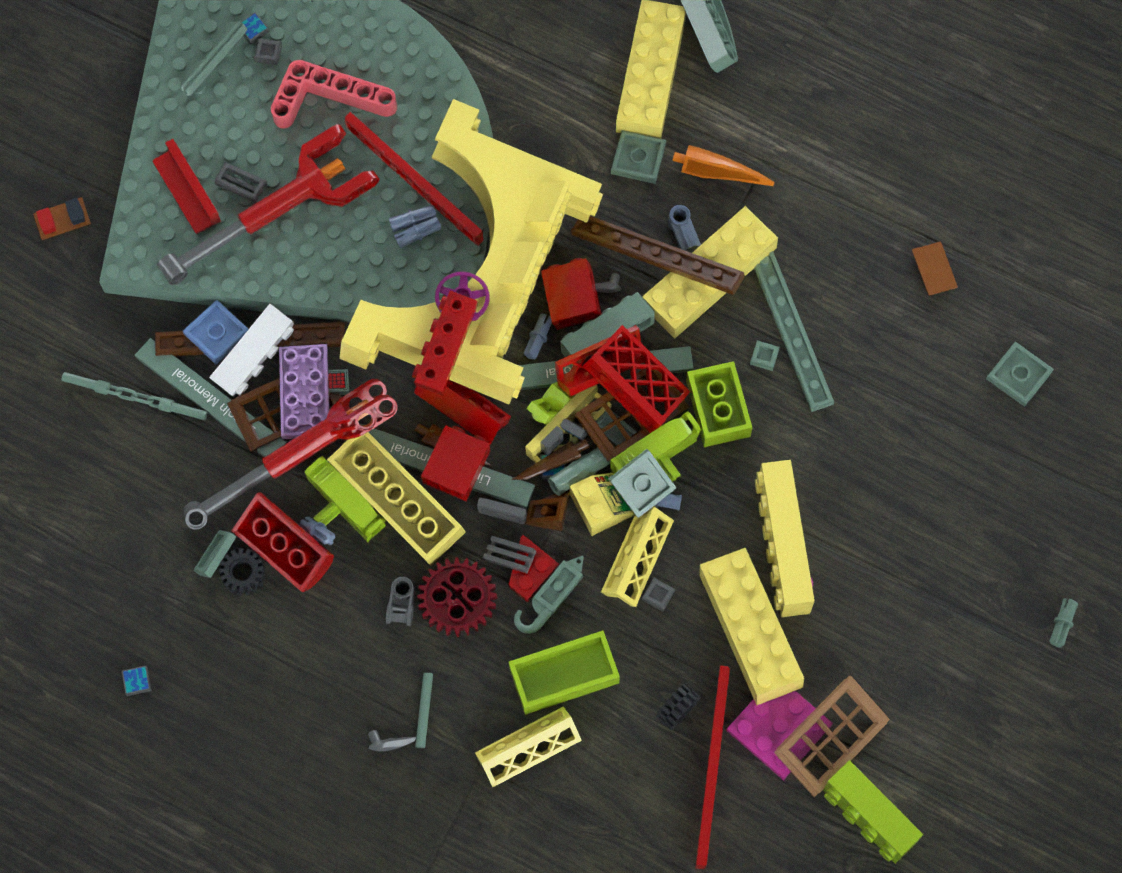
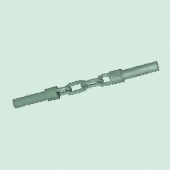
[62,372,208,421]

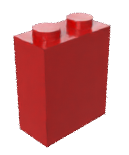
[541,258,602,330]
[421,425,490,502]

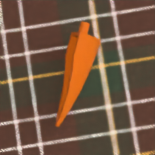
[672,145,774,186]

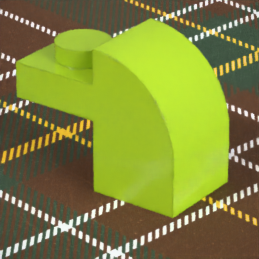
[527,382,576,425]

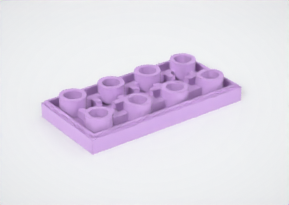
[279,344,329,439]

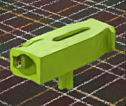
[610,411,701,482]
[305,456,386,542]

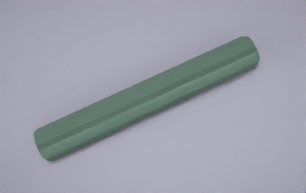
[180,21,247,96]

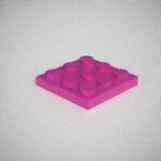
[727,691,833,781]

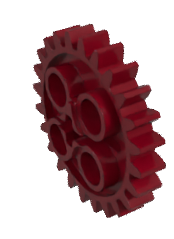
[417,557,497,637]

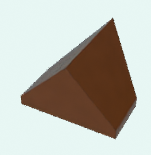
[525,489,570,531]

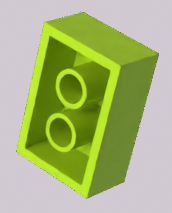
[686,361,752,447]

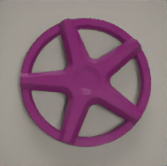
[435,272,490,321]

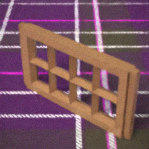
[774,676,890,797]

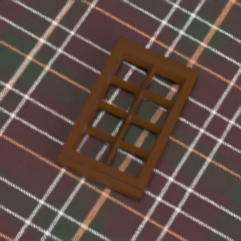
[575,364,689,462]
[227,378,342,453]

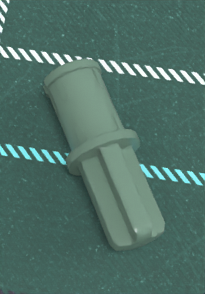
[1050,598,1078,648]

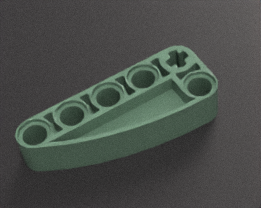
[681,0,738,73]

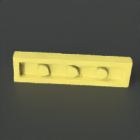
[525,385,612,463]
[601,507,674,607]
[475,707,582,787]

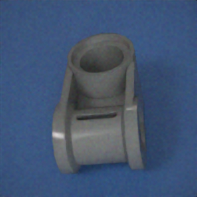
[386,577,415,626]

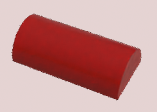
[231,493,334,593]

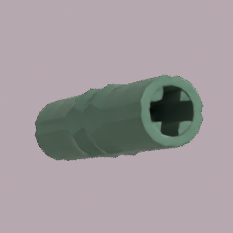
[548,448,610,496]

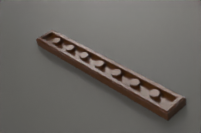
[571,216,745,295]
[155,322,345,356]

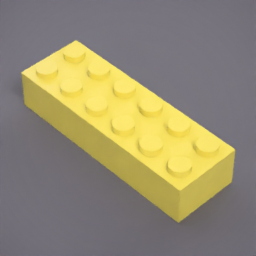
[616,0,686,139]
[643,206,778,339]
[327,432,466,566]
[755,460,814,617]
[700,548,804,705]

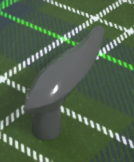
[595,273,622,293]
[368,730,416,751]

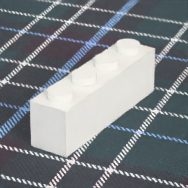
[209,304,294,398]

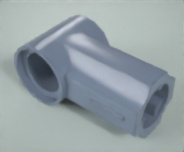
[668,205,701,253]

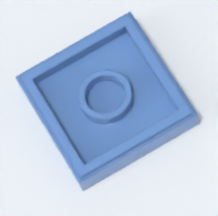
[183,300,249,364]

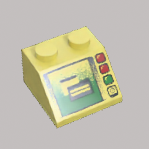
[570,473,635,536]

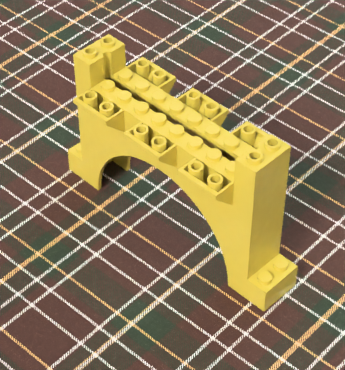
[339,99,603,404]

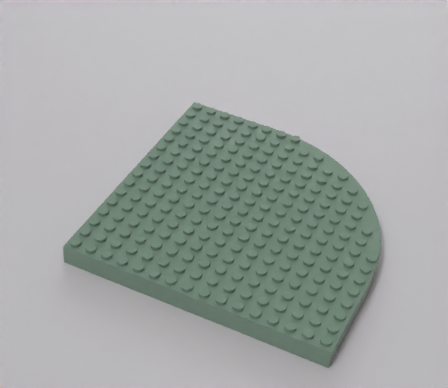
[99,0,493,322]

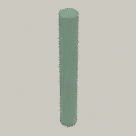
[415,673,433,748]

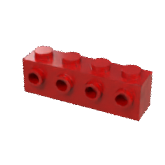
[412,290,478,396]

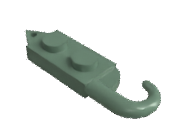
[514,556,584,634]

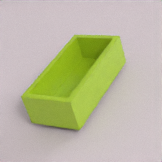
[509,631,620,715]
[823,760,923,864]

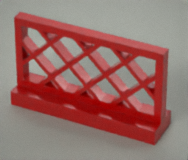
[582,325,691,433]

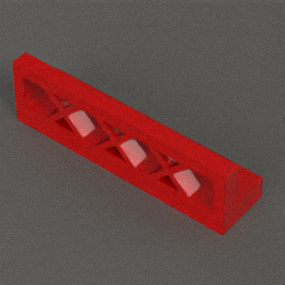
[555,325,645,397]

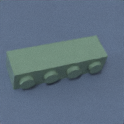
[560,292,655,366]

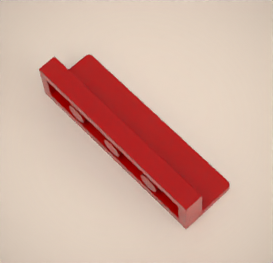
[153,139,221,234]
[414,380,511,444]

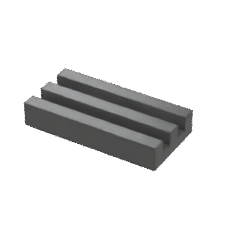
[214,162,267,203]
[477,497,527,525]
[483,536,537,573]

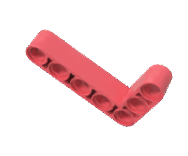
[271,60,397,129]

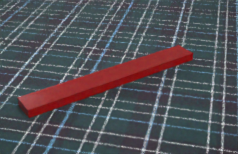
[345,112,484,246]
[695,666,730,870]

